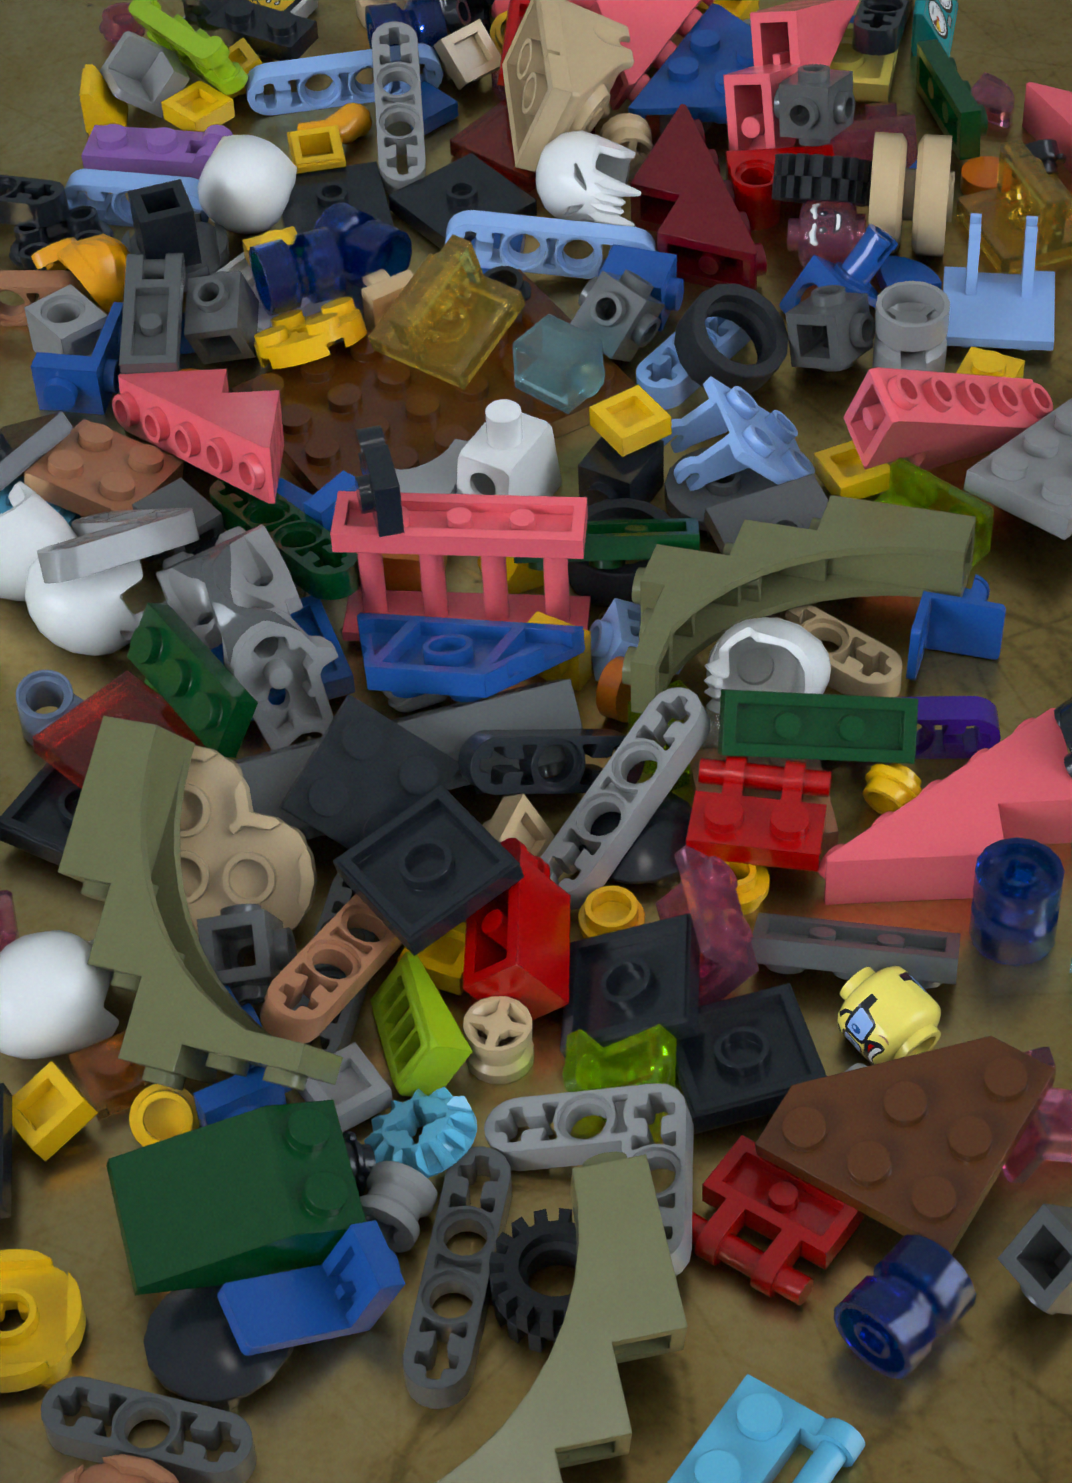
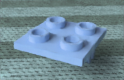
[943,213,1055,351]
[660,376,815,491]

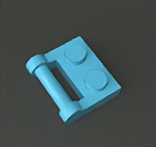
[667,1374,865,1483]

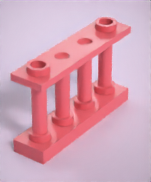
[330,491,591,641]

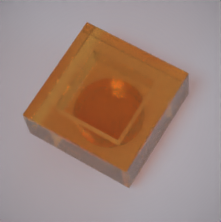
[68,1031,153,1121]

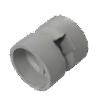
[872,281,950,372]

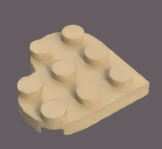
[180,745,318,939]

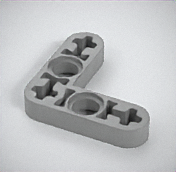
[37,508,199,584]
[484,1083,694,1276]

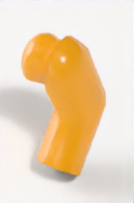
[297,103,372,144]

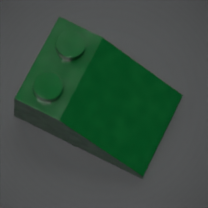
[106,1099,366,1296]

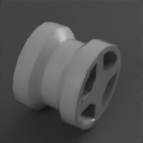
[360,1161,437,1253]

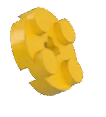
[254,297,367,369]
[0,1249,86,1393]

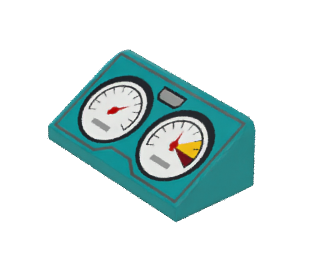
[911,0,959,57]

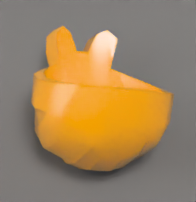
[31,234,131,314]

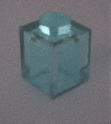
[512,314,605,414]

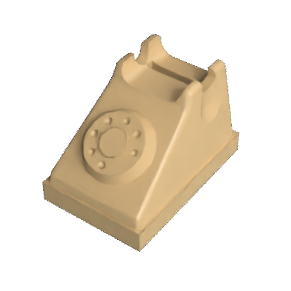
[502,0,634,172]

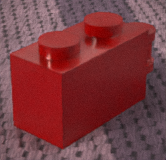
[463,838,571,1020]

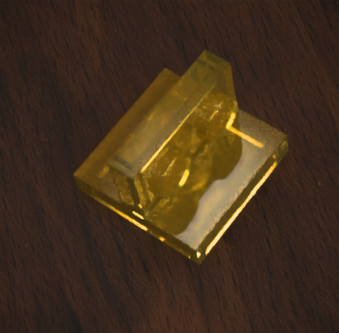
[956,139,1072,274]
[368,234,526,390]

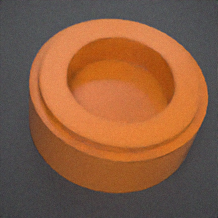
[960,156,1015,203]
[596,656,636,722]

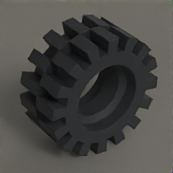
[772,153,872,207]
[489,1208,576,1353]

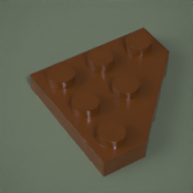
[755,1036,1056,1260]

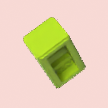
[370,952,473,1097]

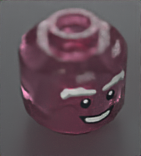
[787,200,866,268]

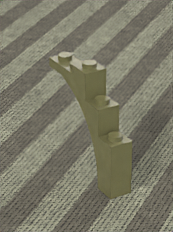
[622,495,976,713]
[58,716,343,1091]

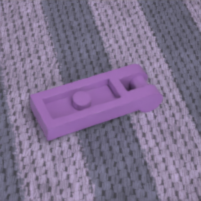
[81,124,233,179]

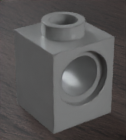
[24,284,107,356]

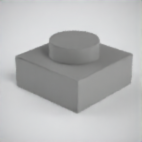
[297,1042,392,1133]

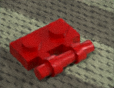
[686,756,832,872]
[692,1135,864,1305]

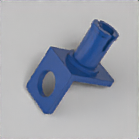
[779,224,898,313]
[906,574,1006,680]

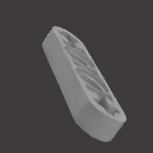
[371,21,426,194]
[540,687,711,910]

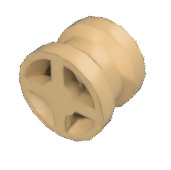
[600,113,654,181]
[463,996,534,1084]

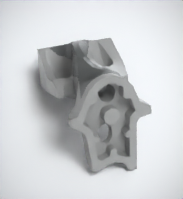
[156,524,338,750]

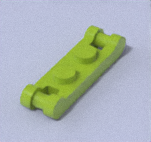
[128,0,248,95]

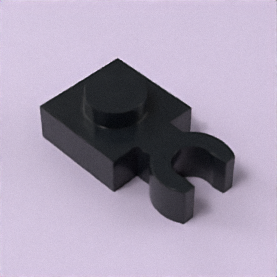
[355,425,404,537]

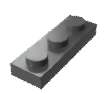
[750,912,961,989]

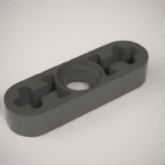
[41,1376,257,1483]

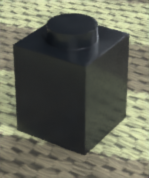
[127,179,202,267]
[578,436,664,506]

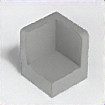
[100,31,190,119]

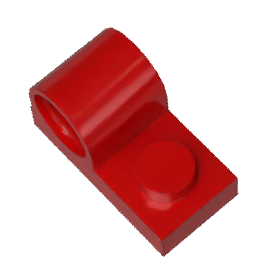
[726,144,835,231]

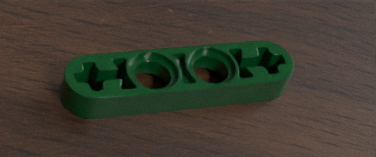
[209,479,361,600]

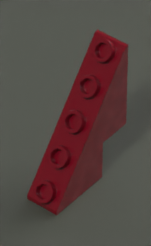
[630,104,767,291]

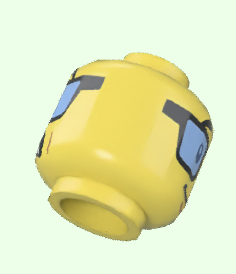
[837,966,941,1065]

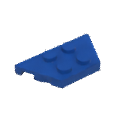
[628,3,754,124]
[357,612,585,702]

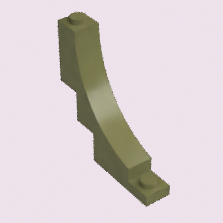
[435,1152,688,1483]

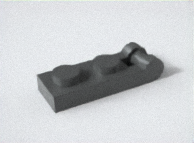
[119,253,186,374]

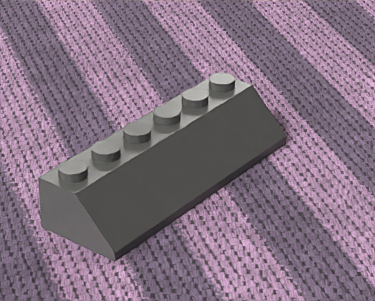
[233,679,586,840]

